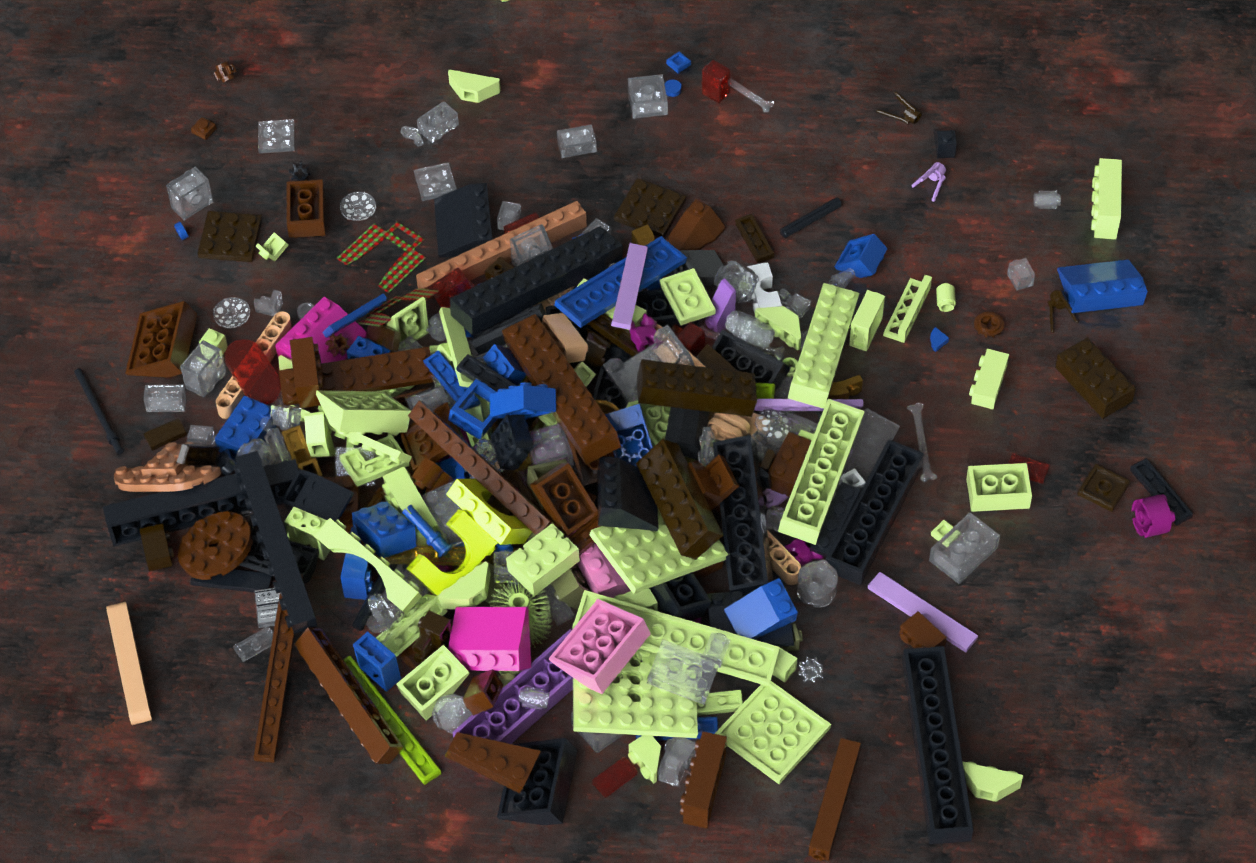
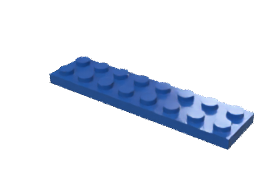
[554,236,687,328]

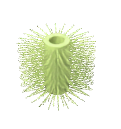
[490,580,552,647]

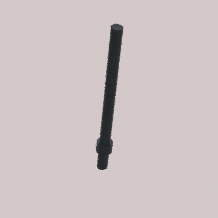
[74,368,124,455]

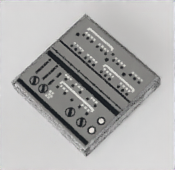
[254,588,280,628]

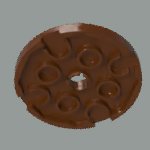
[178,511,253,580]

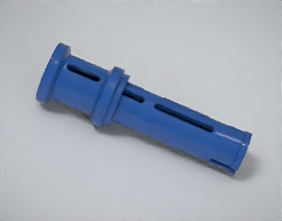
[402,505,453,558]

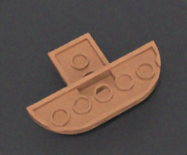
[114,442,221,492]

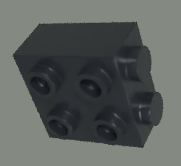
[491,414,534,470]

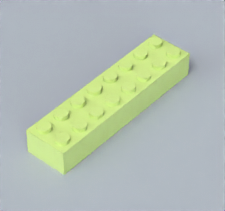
[788,283,859,409]
[778,399,865,545]

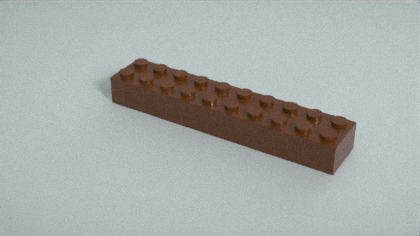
[501,314,621,465]

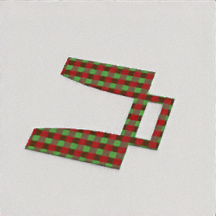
[336,222,426,293]
[358,289,439,327]

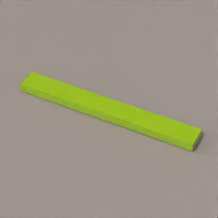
[343,656,441,785]

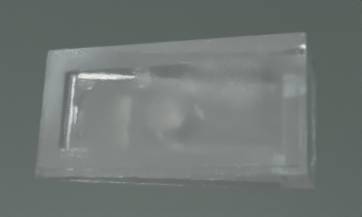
[537,584,575,626]

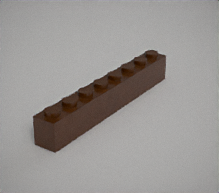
[294,627,403,764]

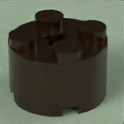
[580,328,611,371]

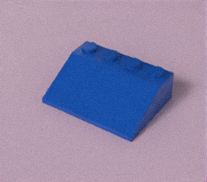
[1057,259,1147,313]

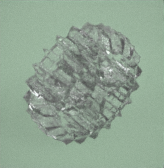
[725,311,775,348]

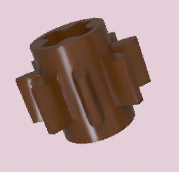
[214,61,236,83]
[325,333,350,357]

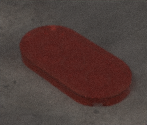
[225,339,281,404]

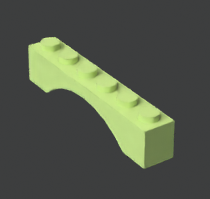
[314,518,422,614]

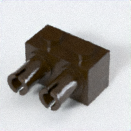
[412,610,451,664]

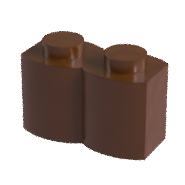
[412,458,454,499]

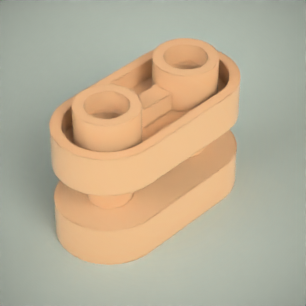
[707,413,751,441]

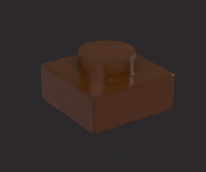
[191,117,217,140]

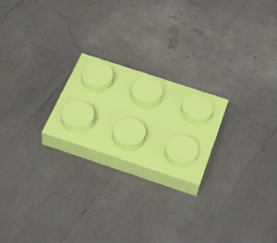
[659,268,716,325]

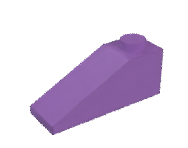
[705,278,736,334]

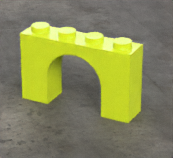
[446,479,532,545]
[406,509,498,596]

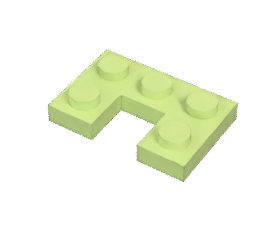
[339,435,409,487]

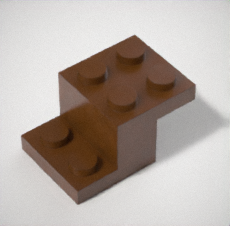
[688,455,739,510]

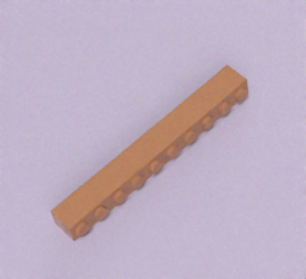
[416,201,587,301]

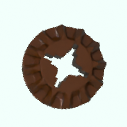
[974,312,1004,338]

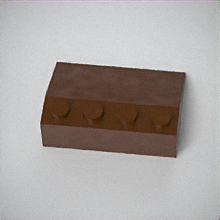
[125,301,198,378]

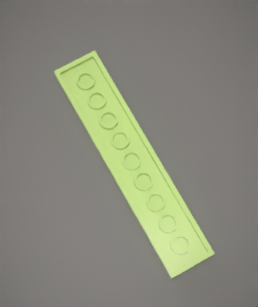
[573,590,780,686]

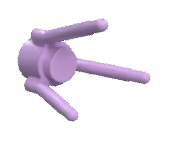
[912,162,946,202]

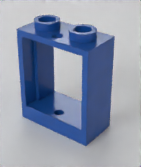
[448,379,498,440]
[353,631,401,692]

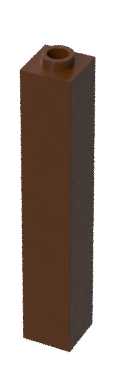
[808,738,861,861]

